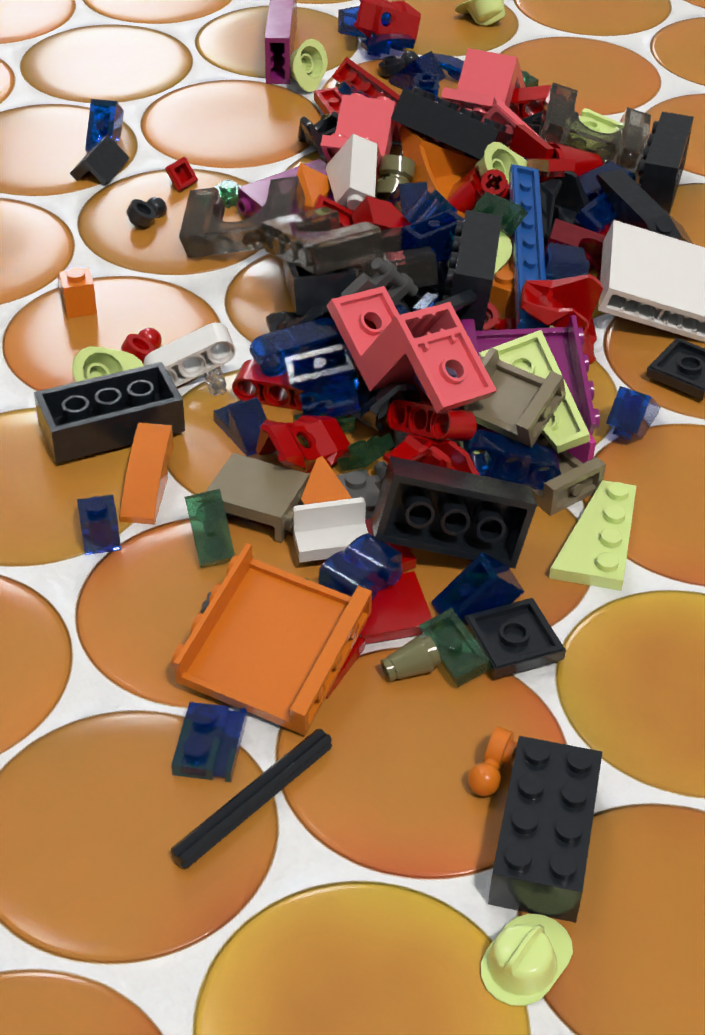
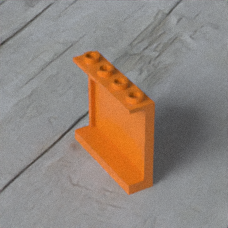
[172,543,372,736]

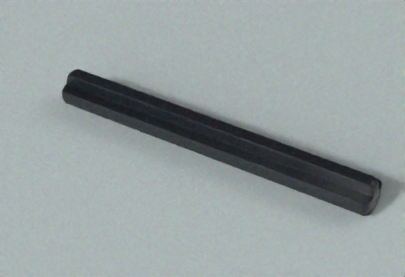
[170,729,332,869]

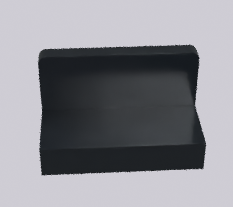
[70,134,129,185]

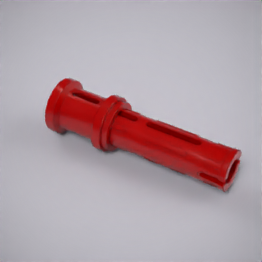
[481,169,510,202]

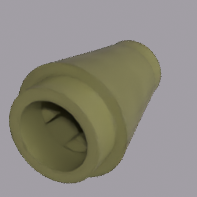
[380,635,441,682]

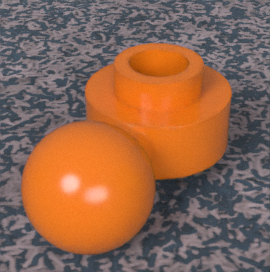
[468,726,518,796]

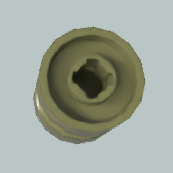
[375,155,416,204]

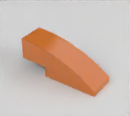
[119,423,174,525]

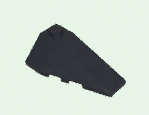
[596,169,693,244]

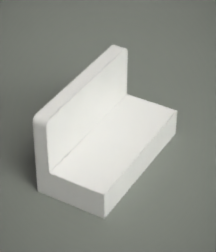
[293,497,371,563]

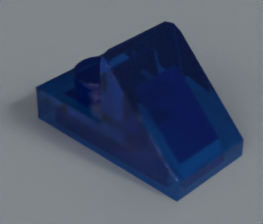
[213,398,267,457]

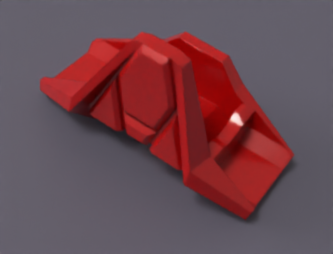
[354,0,421,45]
[520,274,603,364]
[256,415,353,473]
[383,434,480,475]

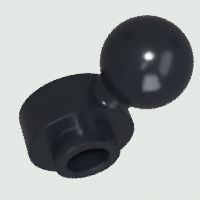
[378,51,419,76]
[126,197,167,227]

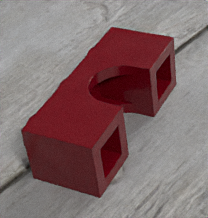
[544,219,606,281]

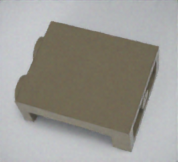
[459,347,566,448]
[497,438,606,516]
[203,453,309,543]

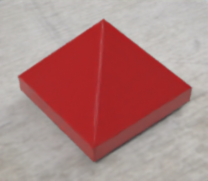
[165,156,198,192]

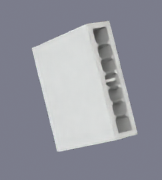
[598,220,705,342]

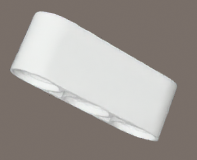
[143,322,236,387]

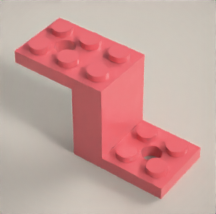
[441,48,526,116]
[321,93,401,179]
[327,286,497,414]

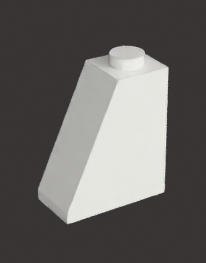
[326,134,378,210]

